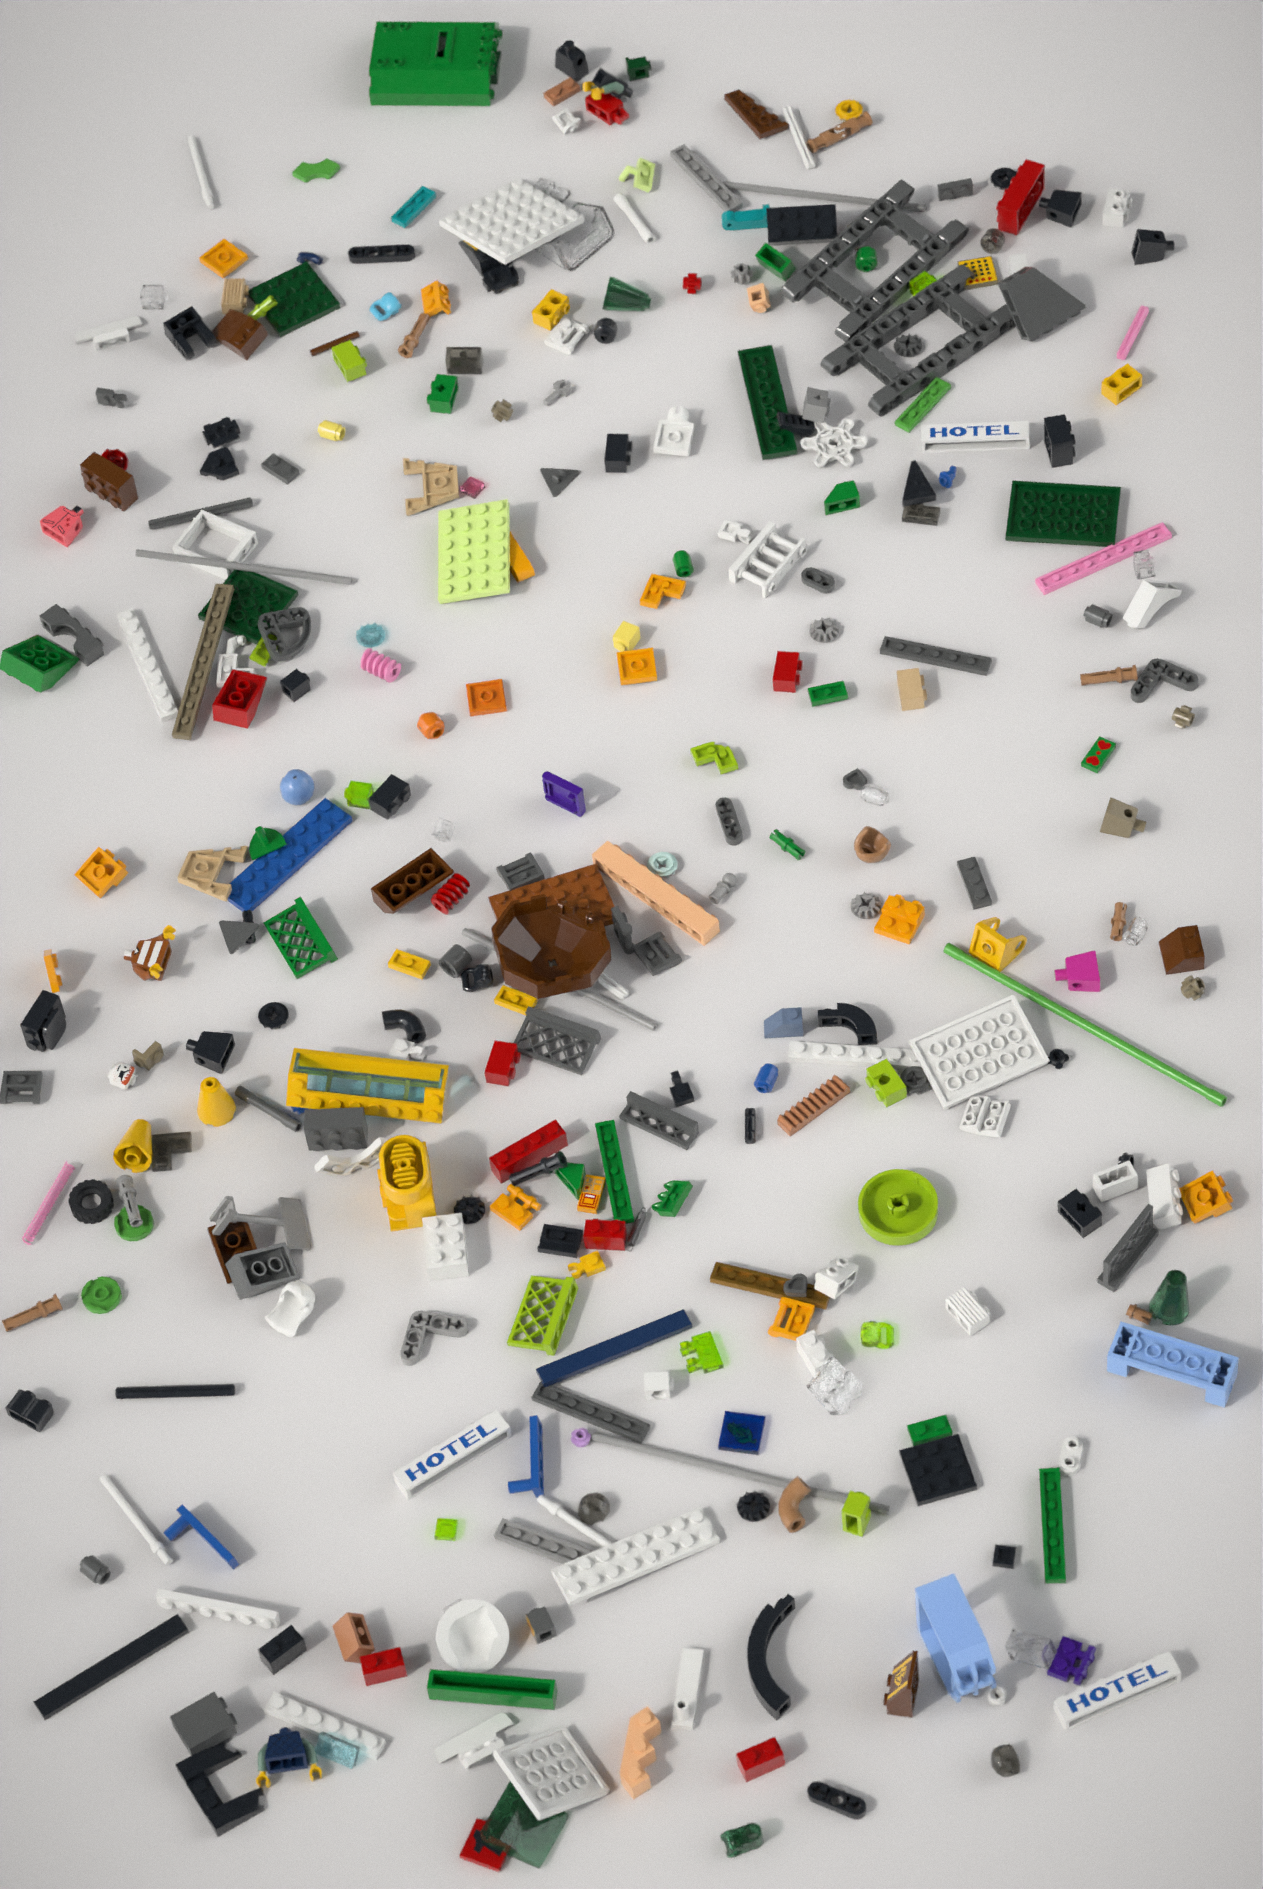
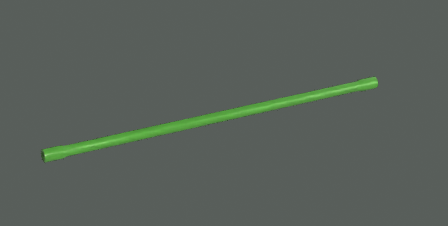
[943,943,1227,1107]

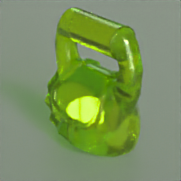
[861,1321,894,1349]

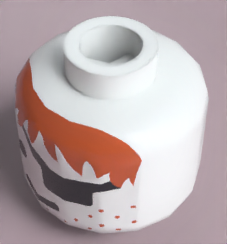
[107,1062,138,1090]

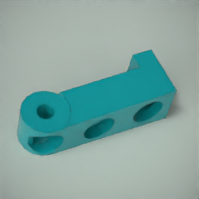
[721,204,770,231]

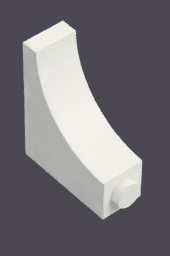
[1123,580,1182,629]

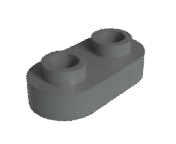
[801,567,835,593]

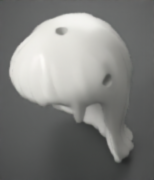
[265,1280,315,1337]

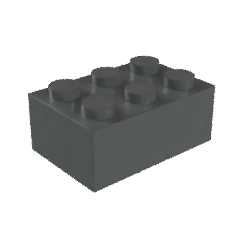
[304,1107,368,1151]

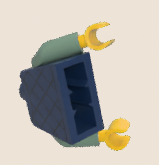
[256,1727,322,1788]

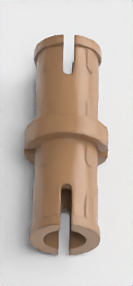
[1110,902,1127,941]

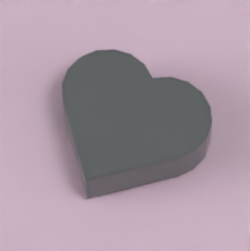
[843,768,867,790]
[783,1273,808,1297]

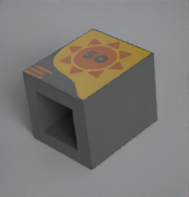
[526,1606,556,1644]

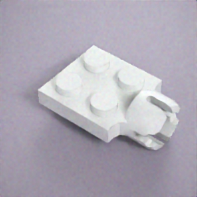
[653,406,695,456]

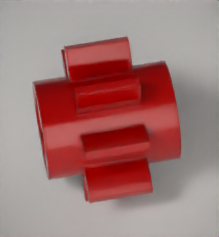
[683,273,702,294]

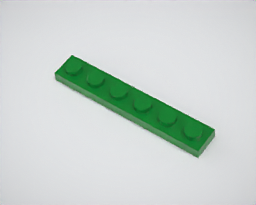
[595,1120,634,1224]
[1039,1468,1066,1584]

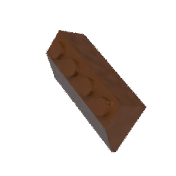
[371,848,454,914]

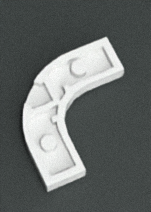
[314,1137,388,1176]

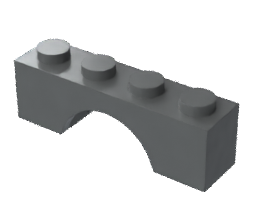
[40,604,104,667]

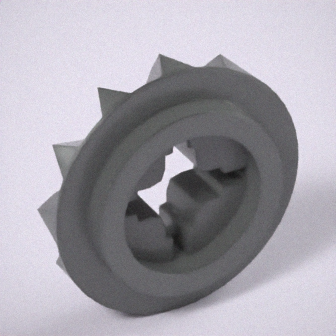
[894,333,922,357]
[900,1066,930,1094]

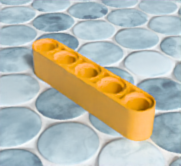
[510,532,535,583]

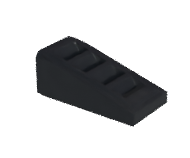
[777,412,815,438]

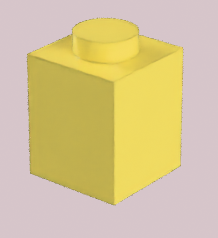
[613,621,641,651]

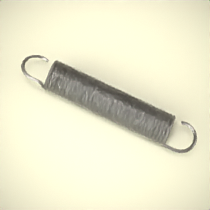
[626,1208,646,1251]

